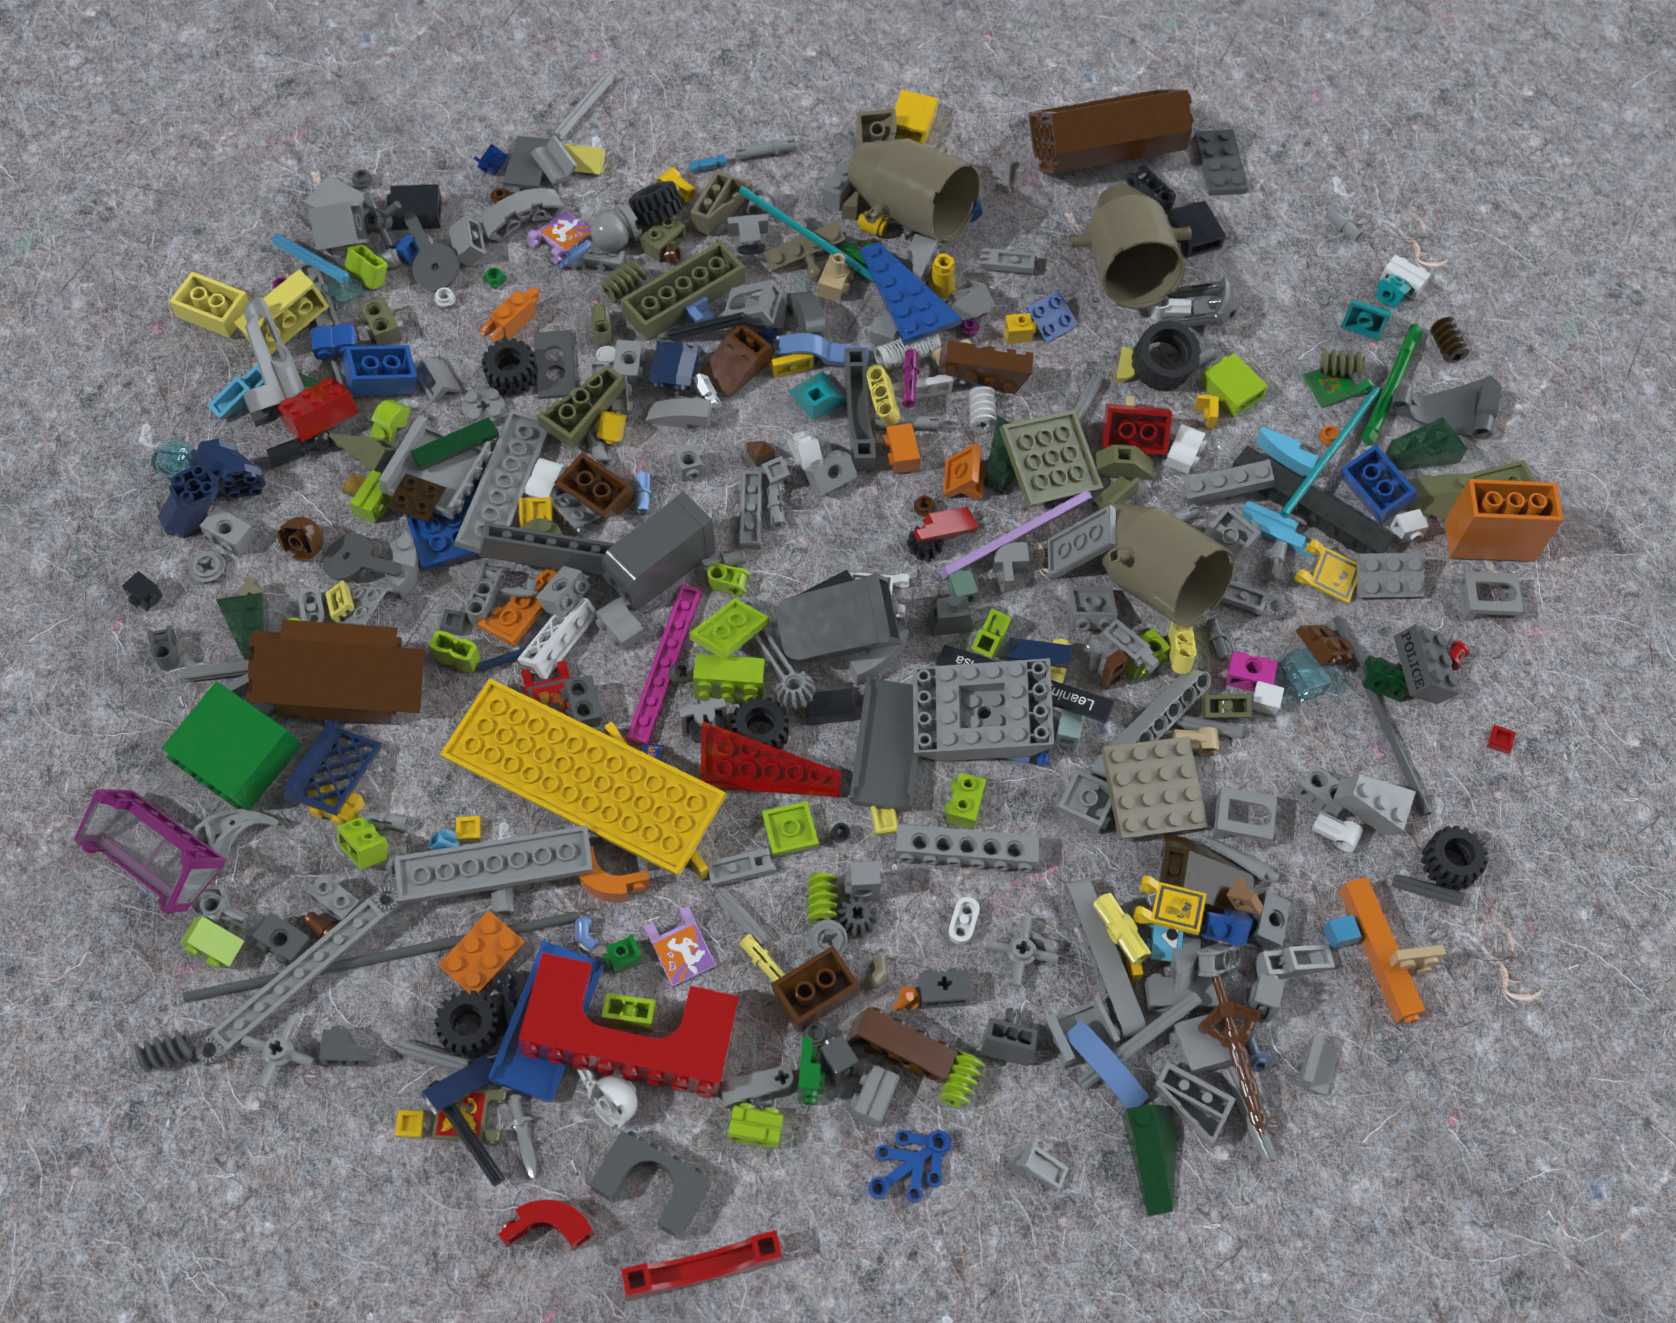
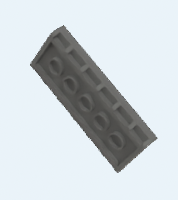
[849,676,919,812]

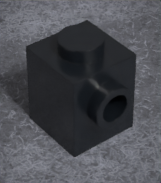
[122,571,163,612]

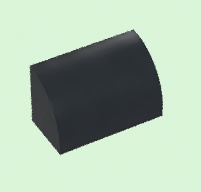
[806,688,854,726]

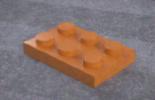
[438,910,525,995]

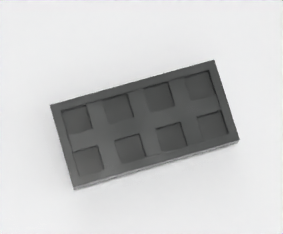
[1194,129,1248,196]

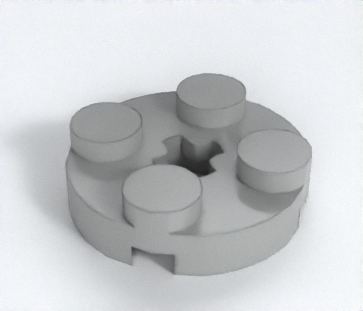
[462,388,506,426]

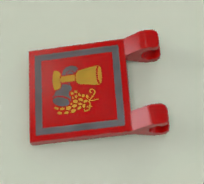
[521,661,578,715]

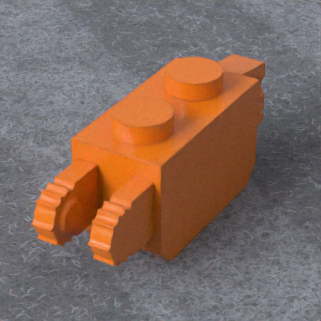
[480,287,540,343]

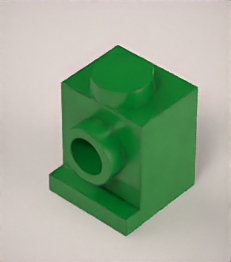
[603,934,643,974]

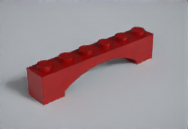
[621,1230,783,1301]

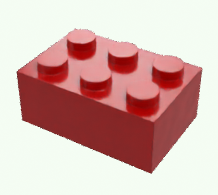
[276,377,359,442]
[1101,403,1172,455]

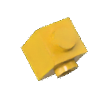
[1004,313,1036,344]
[595,411,627,444]

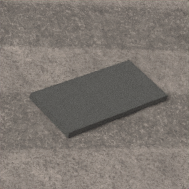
[503,136,550,189]

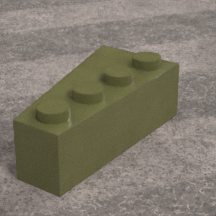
[537,365,625,450]

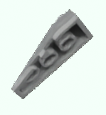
[943,280,996,320]

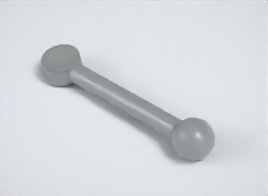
[1003,159,1012,193]

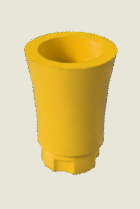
[927,253,955,299]

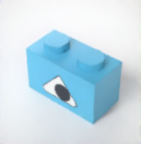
[1145,923,1183,961]

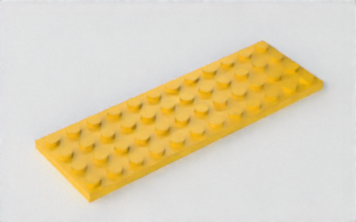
[440,678,727,877]

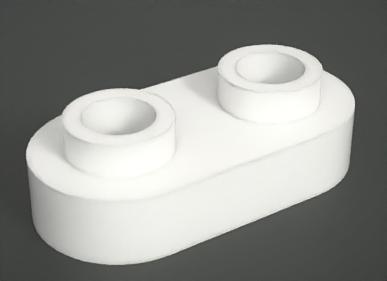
[948,897,980,945]

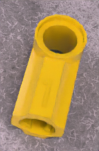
[656,167,697,203]

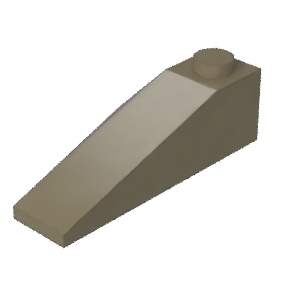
[856,109,897,145]

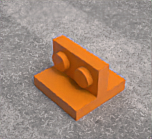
[943,443,985,501]

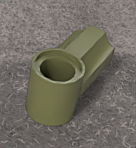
[591,303,613,347]

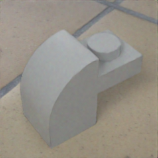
[992,542,1029,592]

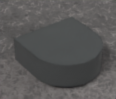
[246,406,273,426]

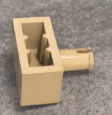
[818,253,856,302]

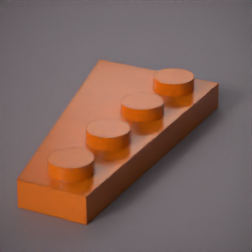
[477,568,557,647]

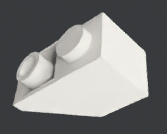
[787,432,823,470]

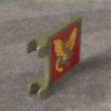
[432,1090,508,1145]

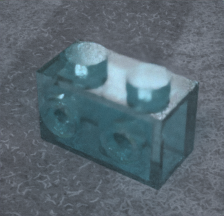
[1279,647,1332,702]

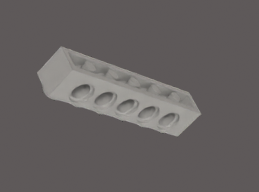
[894,824,1039,873]

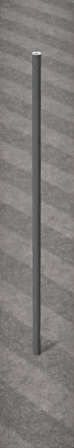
[183,912,578,1002]

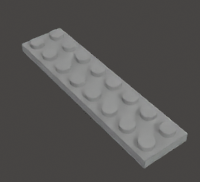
[455,409,549,553]
[394,825,594,905]

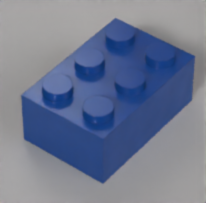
[343,345,417,396]
[1341,444,1417,525]

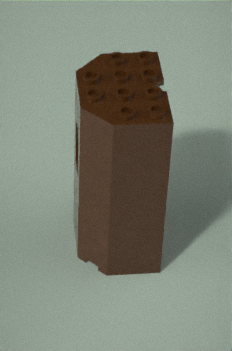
[1028,89,1193,174]

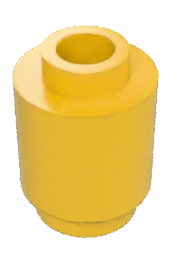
[857,211,888,237]

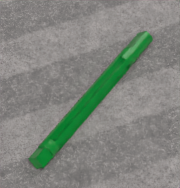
[1361,323,1423,446]

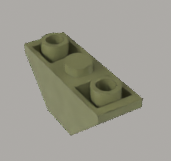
[1091,445,1153,480]

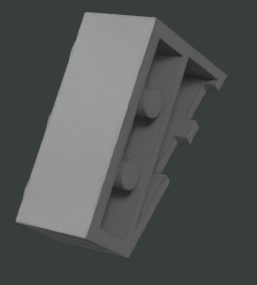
[1334,774,1416,835]
[1153,1062,1236,1147]

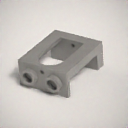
[723,279,782,331]
[1458,571,1525,623]
[1212,786,1280,848]

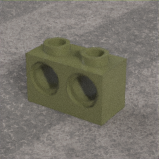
[359,297,402,346]

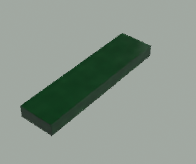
[411,417,499,471]

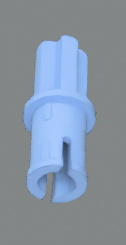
[634,472,652,515]

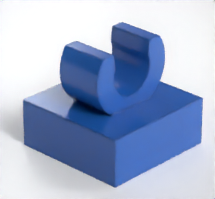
[393,235,420,265]

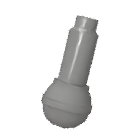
[1029,931,1059,954]

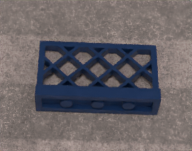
[283,720,382,816]

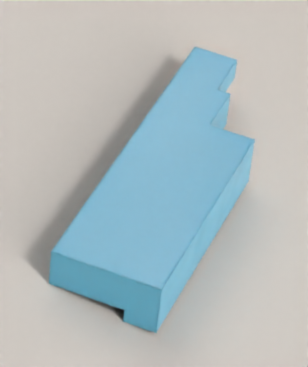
[1242,501,1313,558]

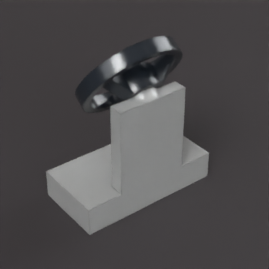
[727,214,768,255]

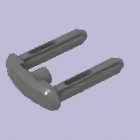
[1162,278,1233,327]

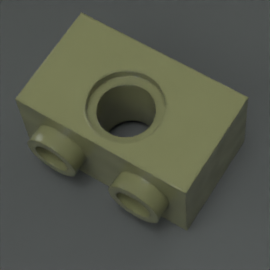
[1201,694,1252,719]

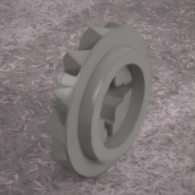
[189,551,226,584]
[809,919,848,955]

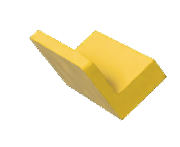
[769,353,814,378]

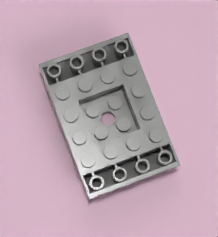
[913,658,1054,761]

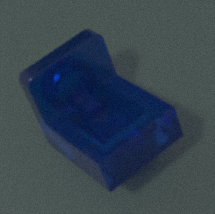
[473,143,509,175]

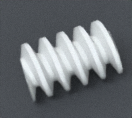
[969,387,997,433]

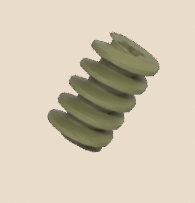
[601,260,647,303]
[1319,348,1365,379]

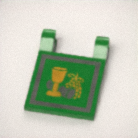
[1303,354,1373,408]

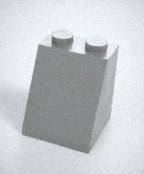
[307,201,369,250]

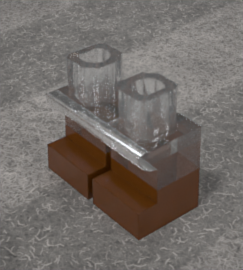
[1084,636,1128,691]

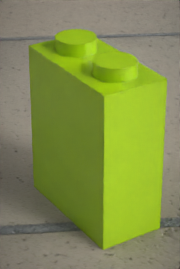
[1200,353,1268,418]

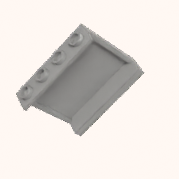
[379,415,492,520]

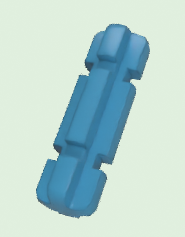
[689,154,727,173]

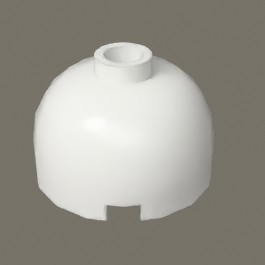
[588,1075,637,1128]

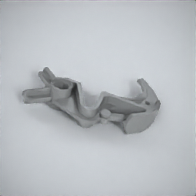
[177,809,280,929]

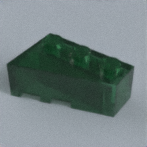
[984,416,1015,494]
[1385,417,1468,470]
[216,593,270,660]

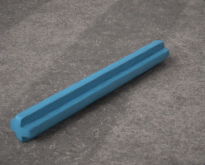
[271,233,350,284]

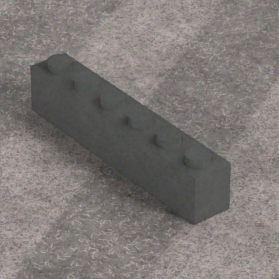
[479,522,615,576]

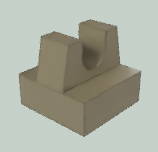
[237,576,267,608]

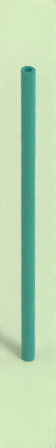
[738,186,874,282]
[1280,386,1381,518]

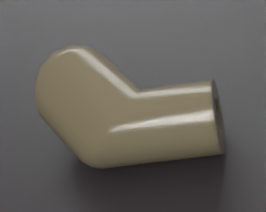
[864,956,888,990]

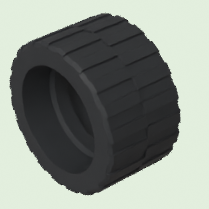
[1131,320,1201,391]

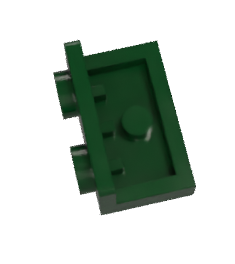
[1362,655,1409,702]

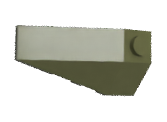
[1403,473,1474,522]

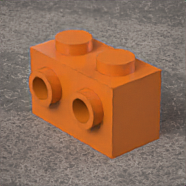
[883,423,920,474]

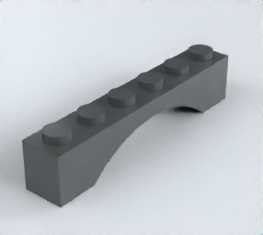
[843,348,876,471]

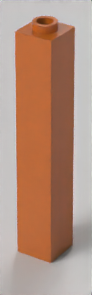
[1339,877,1426,1025]

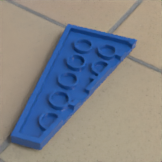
[860,242,963,345]

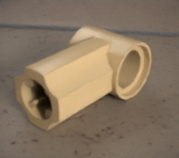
[1173,727,1219,756]

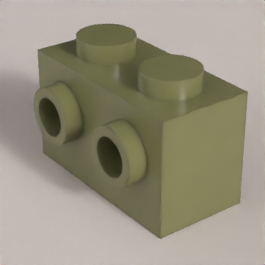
[640,217,686,263]

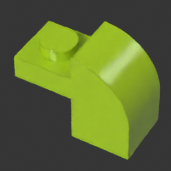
[370,400,411,445]
[971,608,1013,658]

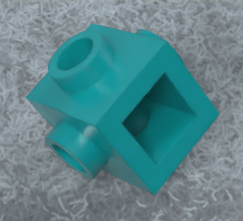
[1374,274,1411,309]

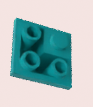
[789,371,846,421]

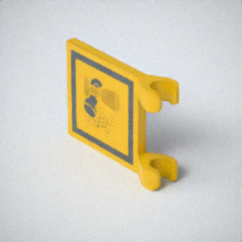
[1294,540,1357,604]
[1133,876,1207,935]

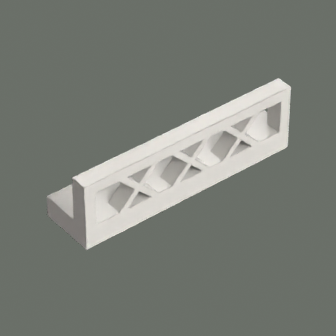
[517,597,596,679]

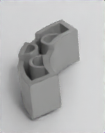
[477,188,565,242]

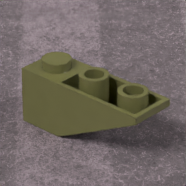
[329,433,397,472]

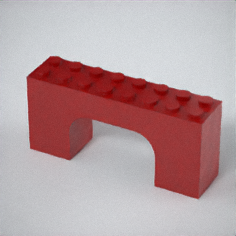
[519,952,739,1098]

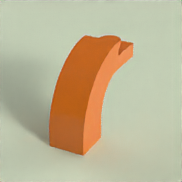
[576,845,651,903]

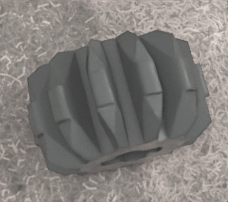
[837,896,878,938]

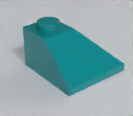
[1340,299,1391,341]

